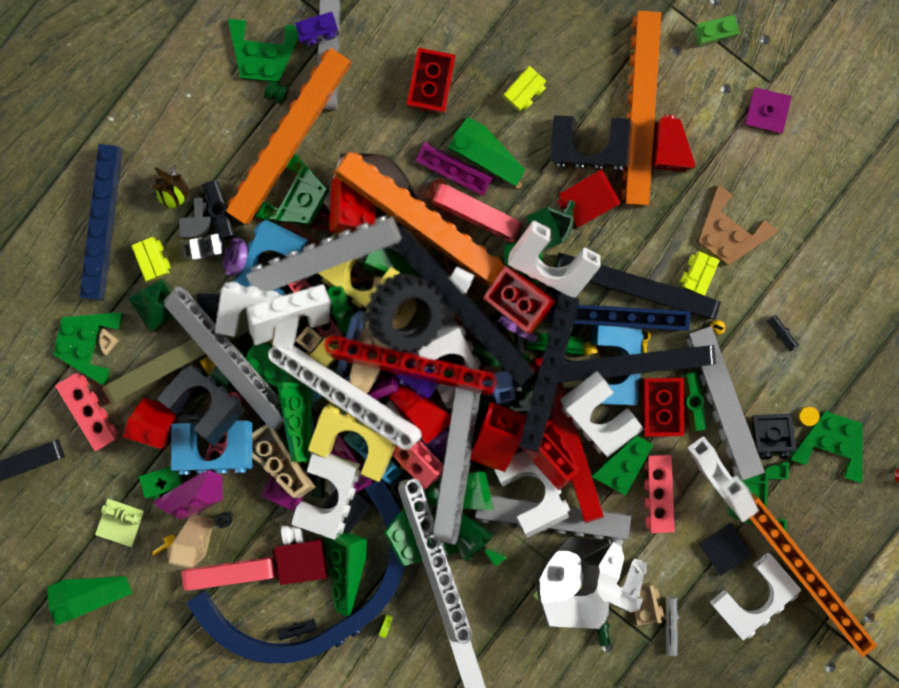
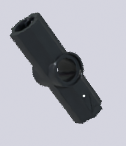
[202,180,235,240]

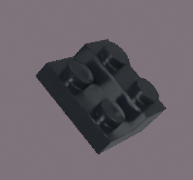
[752,414,796,460]

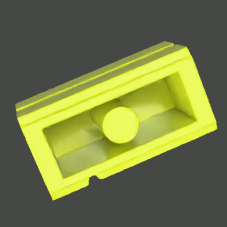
[503,66,546,112]
[131,237,171,282]
[680,251,720,296]

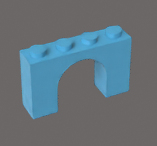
[233,220,308,295]
[590,326,643,405]
[171,421,252,475]

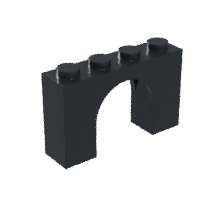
[550,115,633,171]
[157,364,245,446]

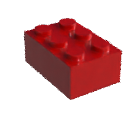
[407,47,456,115]
[329,176,376,234]
[483,266,557,333]
[642,377,684,437]

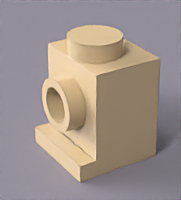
[295,325,322,353]

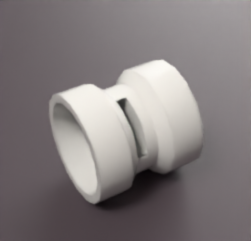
[281,525,303,545]

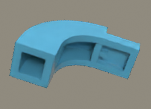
[343,430,404,486]

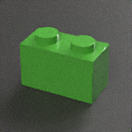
[694,15,740,47]

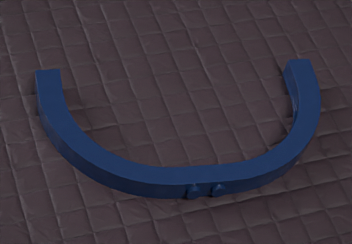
[187,478,405,663]

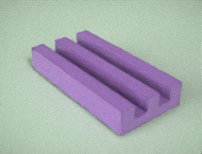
[498,315,538,343]

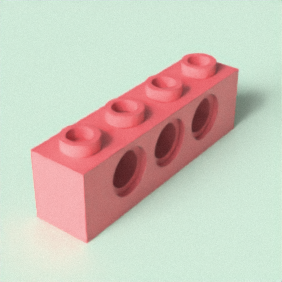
[55,373,119,451]
[391,425,444,489]
[643,454,675,533]

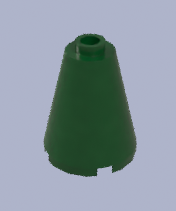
[455,513,494,562]

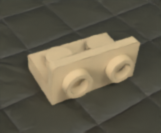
[634,582,664,626]

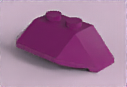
[154,470,223,519]

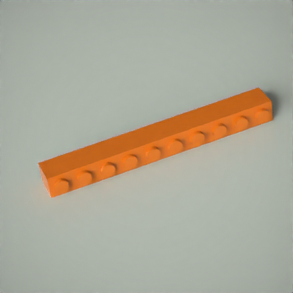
[621,11,661,207]
[226,47,353,224]
[333,152,505,288]
[749,493,878,658]

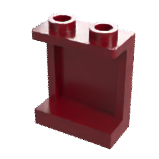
[272,538,328,585]

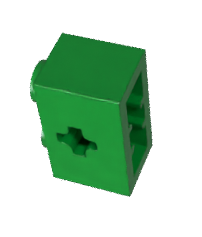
[138,466,185,500]

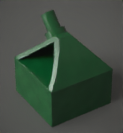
[526,200,576,252]
[129,278,175,332]

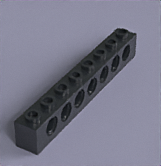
[519,294,580,453]

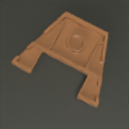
[698,185,779,265]

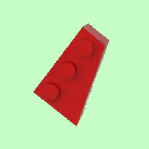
[521,418,580,491]

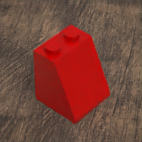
[651,115,696,172]
[557,169,621,229]
[388,385,452,444]
[123,397,177,449]
[470,402,526,472]

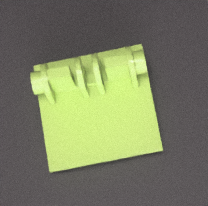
[95,499,144,547]

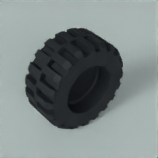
[365,273,445,353]

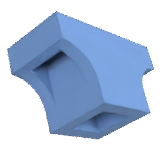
[482,371,521,405]

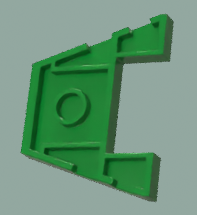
[228,18,299,83]
[256,153,329,225]
[53,312,124,386]
[789,411,862,483]
[728,461,789,531]
[384,488,459,566]

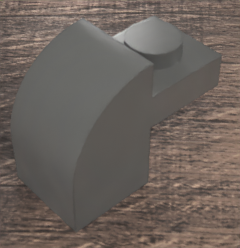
[179,198,213,239]
[182,234,222,261]

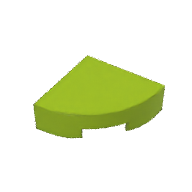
[379,614,393,638]

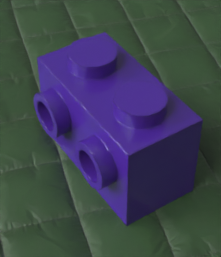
[295,12,340,46]
[396,362,439,398]

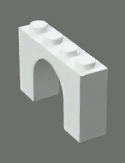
[508,221,600,297]
[215,282,300,349]
[247,285,330,345]
[418,320,485,409]
[560,372,644,457]
[688,436,758,522]
[494,451,570,538]
[292,453,361,540]
[710,553,801,640]

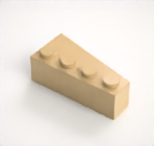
[252,424,316,498]
[167,515,214,568]

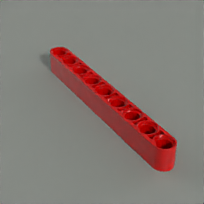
[324,336,497,395]
[534,357,604,524]

